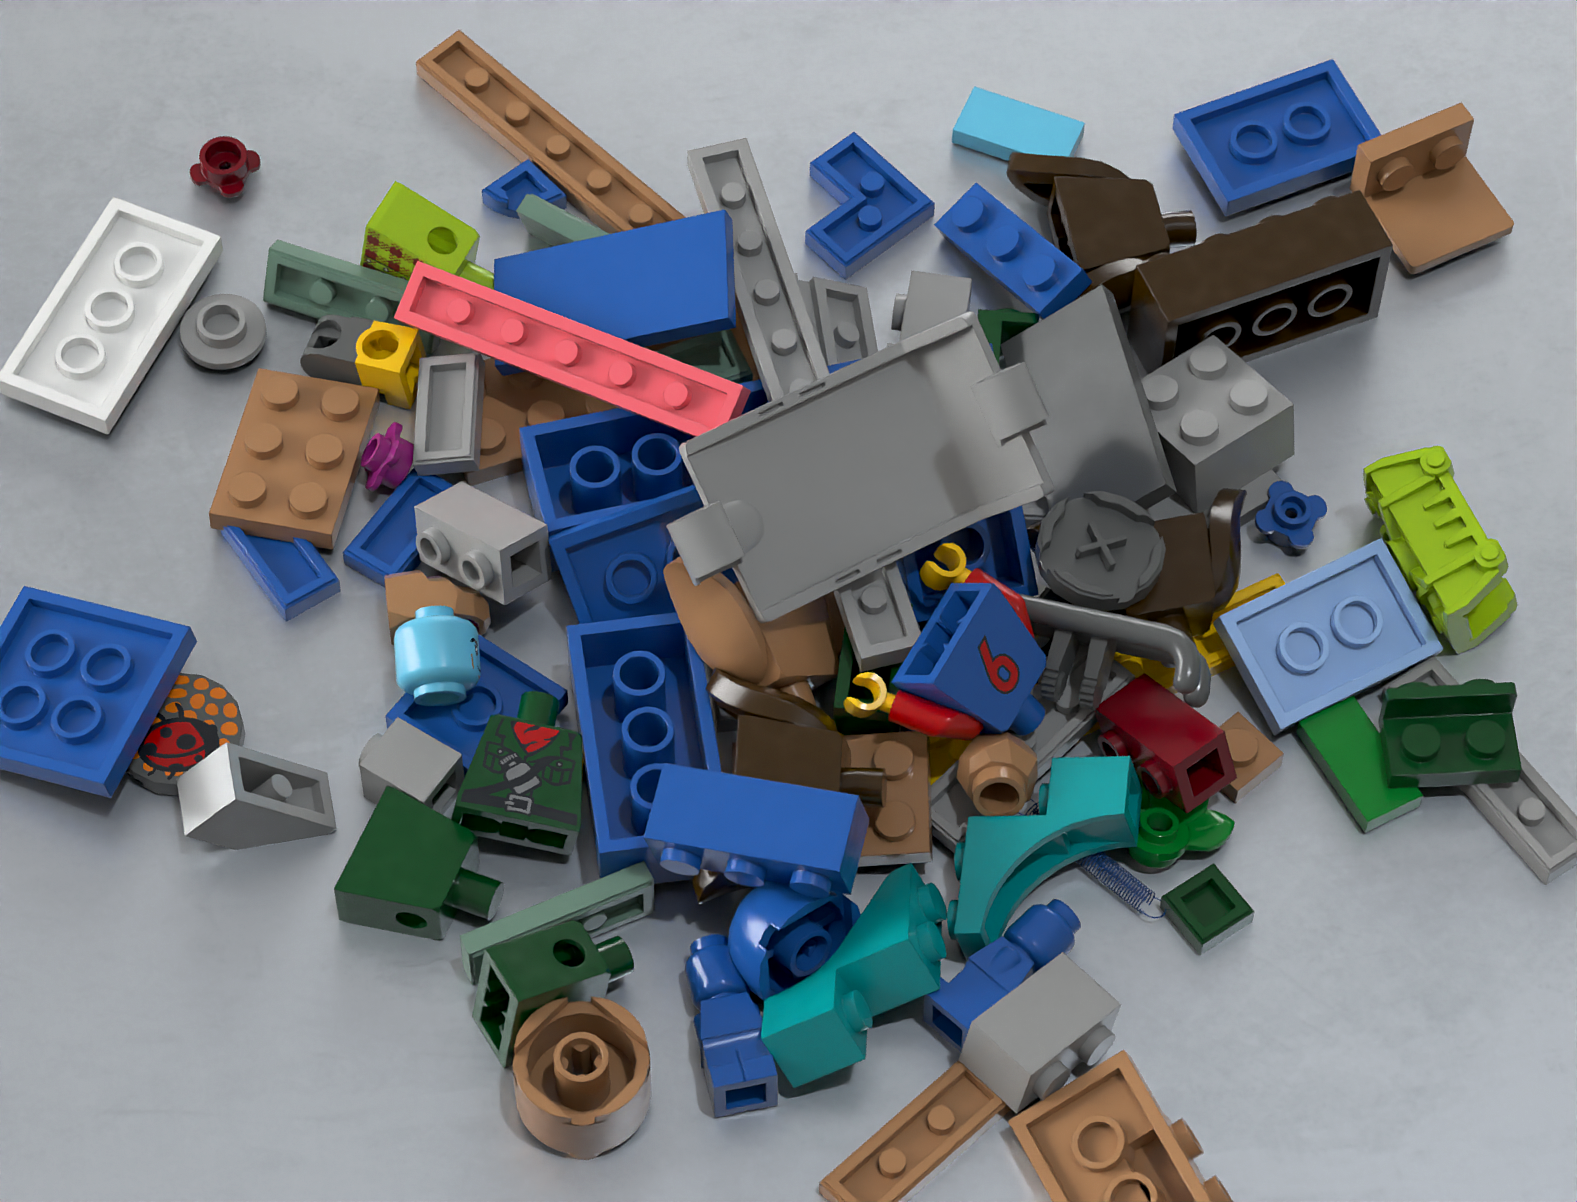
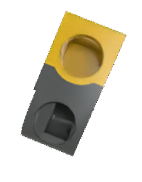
[300,315,427,409]

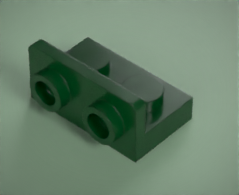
[1378,679,1522,789]

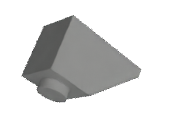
[177,742,336,850]

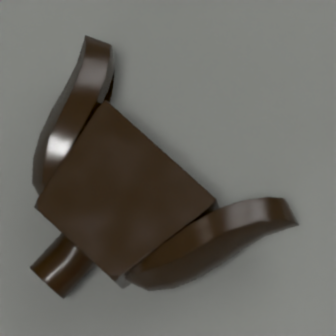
[1006,152,1197,314]
[1027,488,1247,668]
[692,667,887,905]

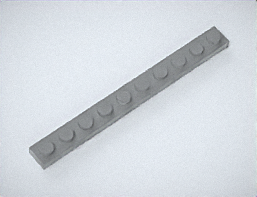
[687,138,921,672]

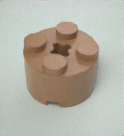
[513,996,652,1160]

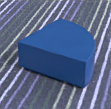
[482,159,567,219]

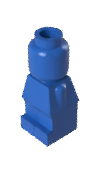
[923,899,1081,1053]
[685,934,778,1118]

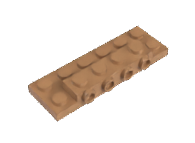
[1008,1049,1233,1202]

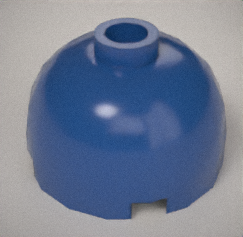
[727,880,861,1001]

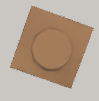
[1219,712,1284,804]

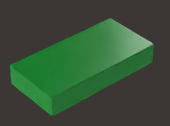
[1296,696,1423,833]

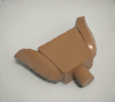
[663,556,845,706]

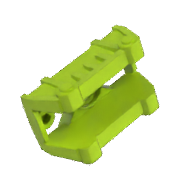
[1363,446,1518,654]

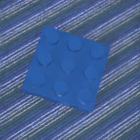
[0,586,197,798]

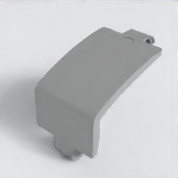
[666,311,1054,623]

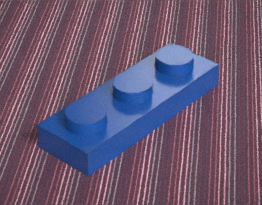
[934,182,1092,320]

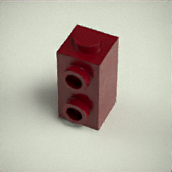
[1095,673,1237,814]

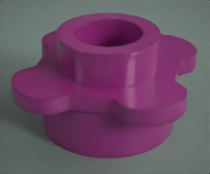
[361,422,414,492]

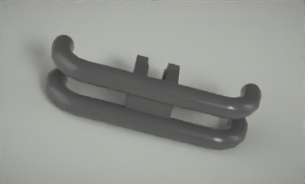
[1018,593,1211,711]

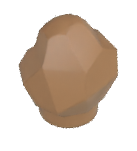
[957,732,1038,816]

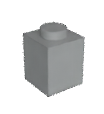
[358,717,464,815]

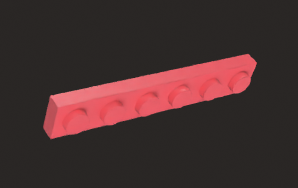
[394,261,751,437]

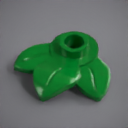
[1127,777,1235,868]

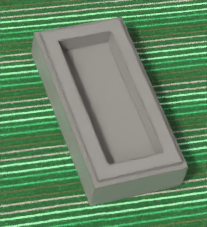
[413,352,485,476]

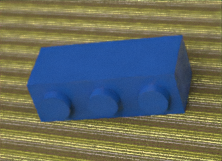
[644,763,869,898]

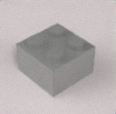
[1141,335,1294,513]

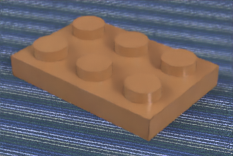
[209,368,380,550]
[732,731,933,866]

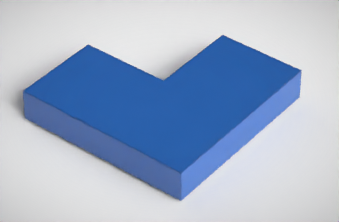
[805,132,935,280]

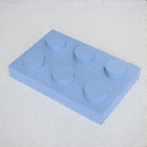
[1213,538,1443,736]

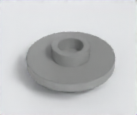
[180,294,266,369]

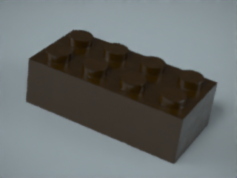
[1127,190,1393,375]

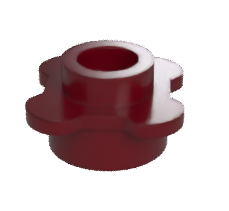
[190,136,261,198]

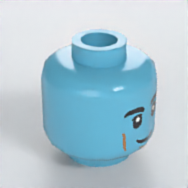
[394,606,481,706]

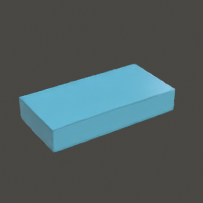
[952,86,1085,161]

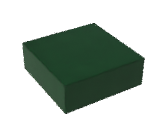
[1160,863,1255,955]

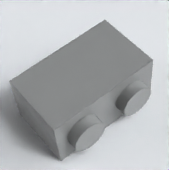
[959,952,1121,1113]

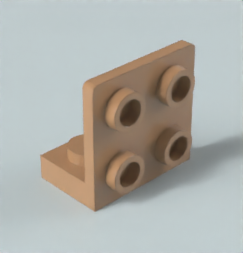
[1349,102,1514,274]

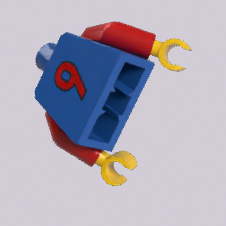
[843,543,1046,740]

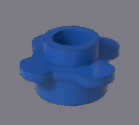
[1254,481,1327,549]

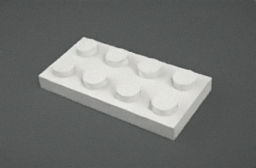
[0,197,223,434]

